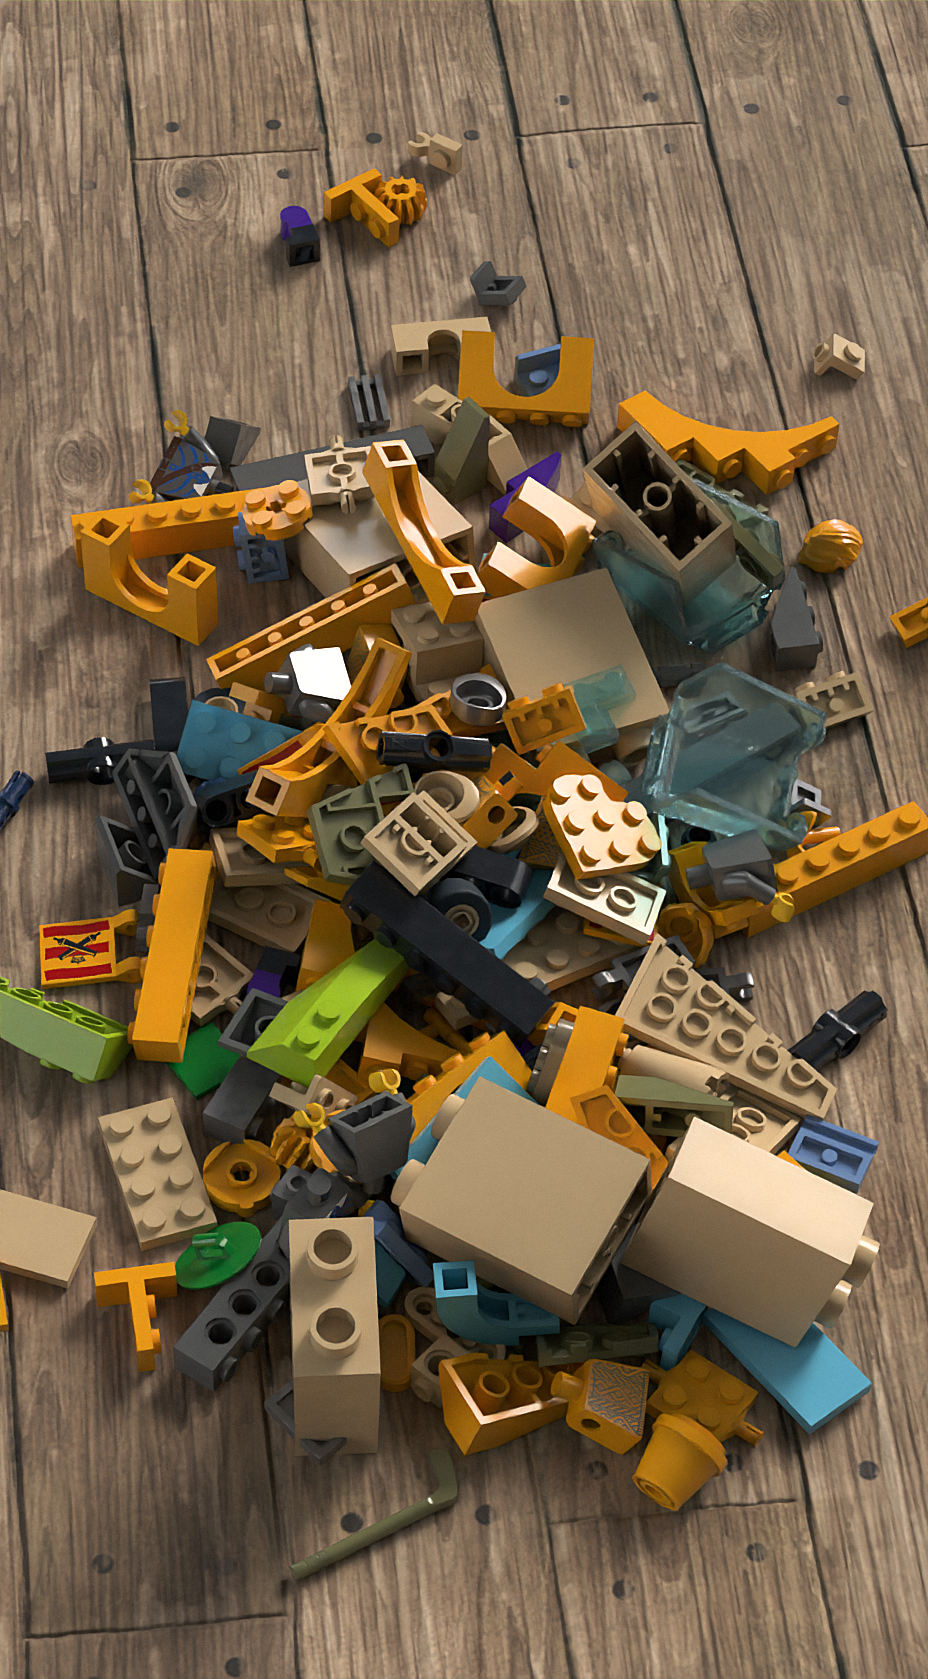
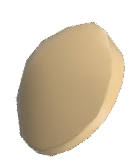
[414,771,480,823]
[487,806,540,855]

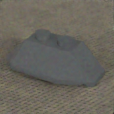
[112,748,198,881]

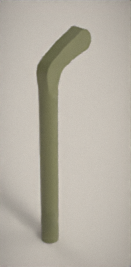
[289,1448,458,1581]

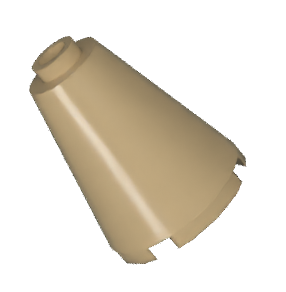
[617,1045,729,1098]

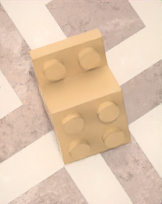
[391,602,484,703]
[360,790,477,896]

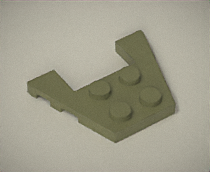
[307,763,440,898]

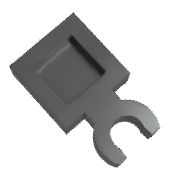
[136,884,159,953]

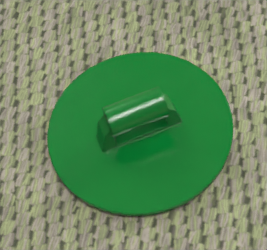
[175,1222,261,1290]

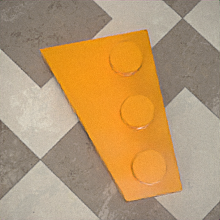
[322,704,452,785]

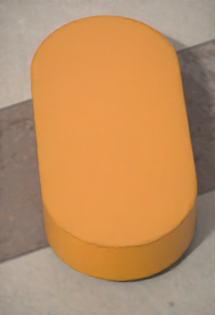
[378,1314,415,1392]

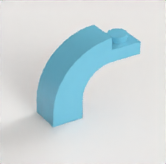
[433,1260,560,1346]

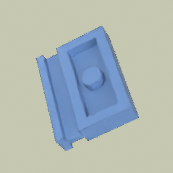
[788,1114,879,1193]

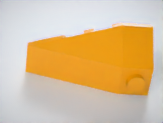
[438,1352,587,1456]

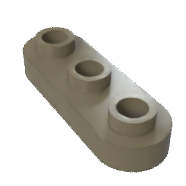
[526,1018,575,1106]

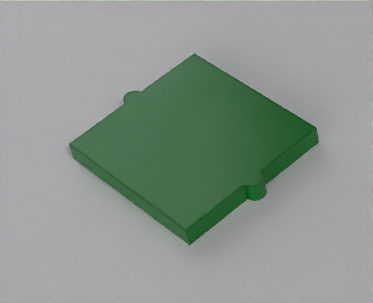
[166,1022,240,1100]

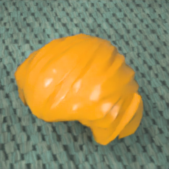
[797,520,863,573]
[658,903,714,968]

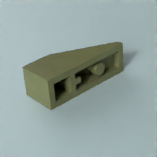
[433,397,490,505]
[615,1075,734,1137]

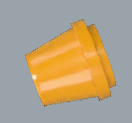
[632,1413,728,1511]

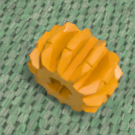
[374,175,427,226]
[269,1115,318,1174]

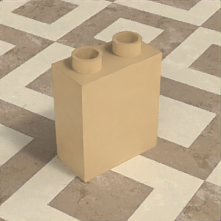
[583,421,736,607]
[275,471,477,604]
[474,568,670,769]
[391,1076,652,1325]
[620,1117,880,1348]
[289,1217,381,1456]

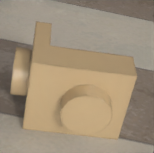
[813,333,865,380]

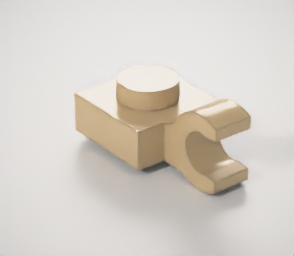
[408,132,463,175]

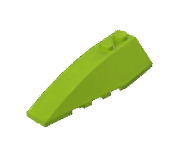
[247,938,410,1088]
[0,977,133,1084]

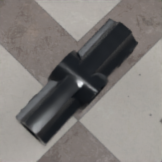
[376,730,492,773]
[45,737,155,785]
[787,990,888,1071]

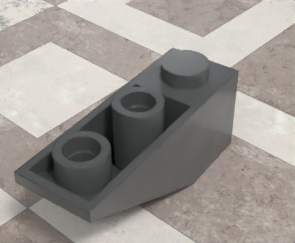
[768,568,823,672]

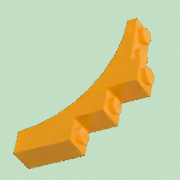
[617,390,840,495]
[245,638,412,818]
[422,740,629,802]
[295,899,466,1081]

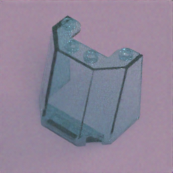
[592,479,785,655]
[640,662,827,852]

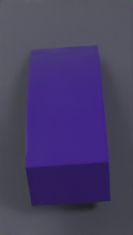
[489,452,562,544]

